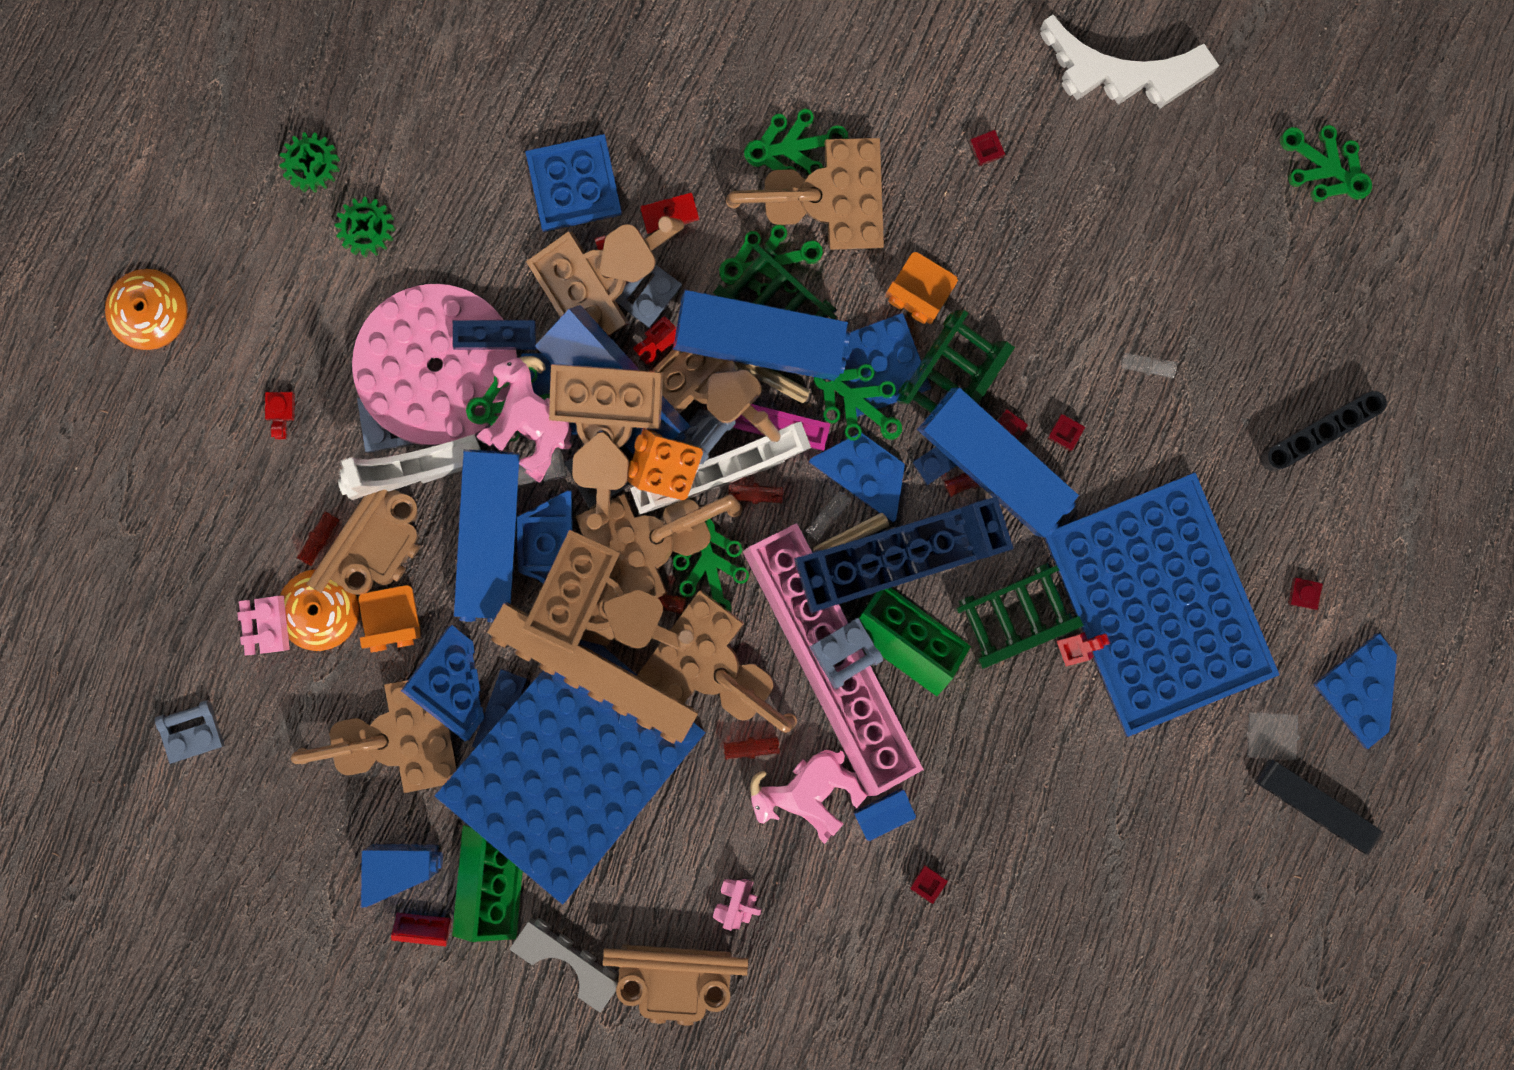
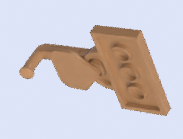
[726,138,884,250]
[526,216,684,337]
[652,350,781,442]
[549,364,663,530]
[575,494,742,598]
[522,530,695,654]
[637,590,797,733]
[291,680,457,793]

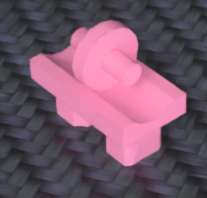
[713,879,762,931]

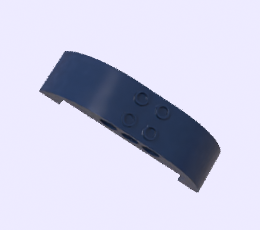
[794,496,1014,613]

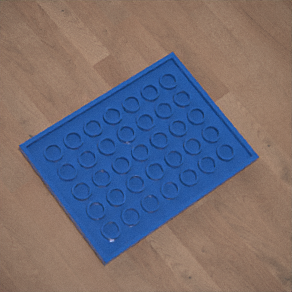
[1044,473,1279,737]
[435,640,706,905]

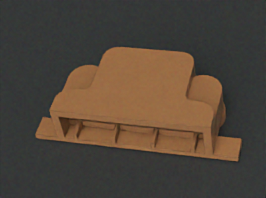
[307,489,421,595]
[603,944,748,1026]

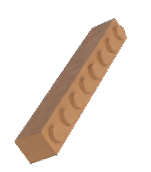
[487,602,699,743]

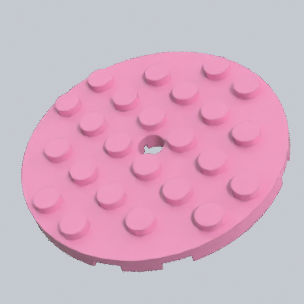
[352,284,517,445]

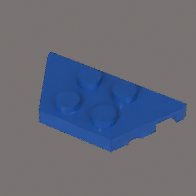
[808,433,905,523]
[517,490,573,584]

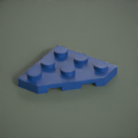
[401,625,484,741]
[1313,634,1397,749]

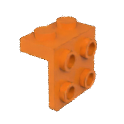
[885,252,958,325]
[627,428,703,500]
[358,585,422,653]

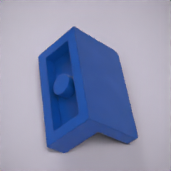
[853,788,916,841]

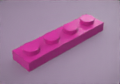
[732,404,830,451]

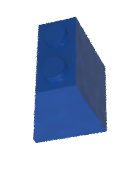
[361,844,443,907]

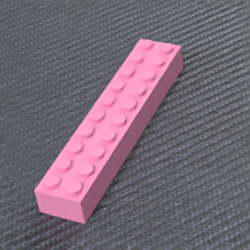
[743,523,924,796]

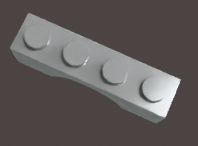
[509,918,619,1013]

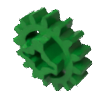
[279,132,340,193]
[334,197,396,257]

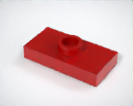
[640,192,699,234]
[391,912,452,947]

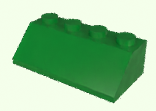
[858,588,971,696]
[452,825,523,942]

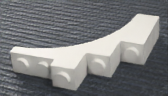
[1040,15,1219,109]
[630,422,811,514]
[338,434,481,500]

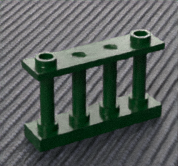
[713,243,839,320]
[896,310,1015,413]
[954,563,1084,669]

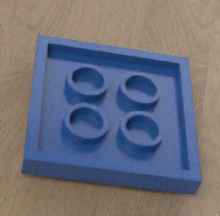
[525,134,622,232]
[842,313,931,417]

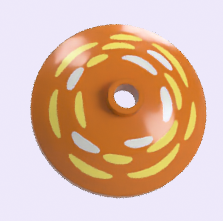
[105,269,188,350]
[280,569,360,651]

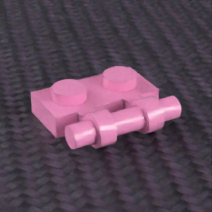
[237,596,290,656]

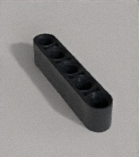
[1261,391,1387,471]
[1254,758,1383,855]

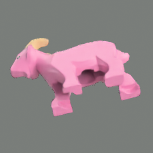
[476,356,572,482]
[750,750,868,844]

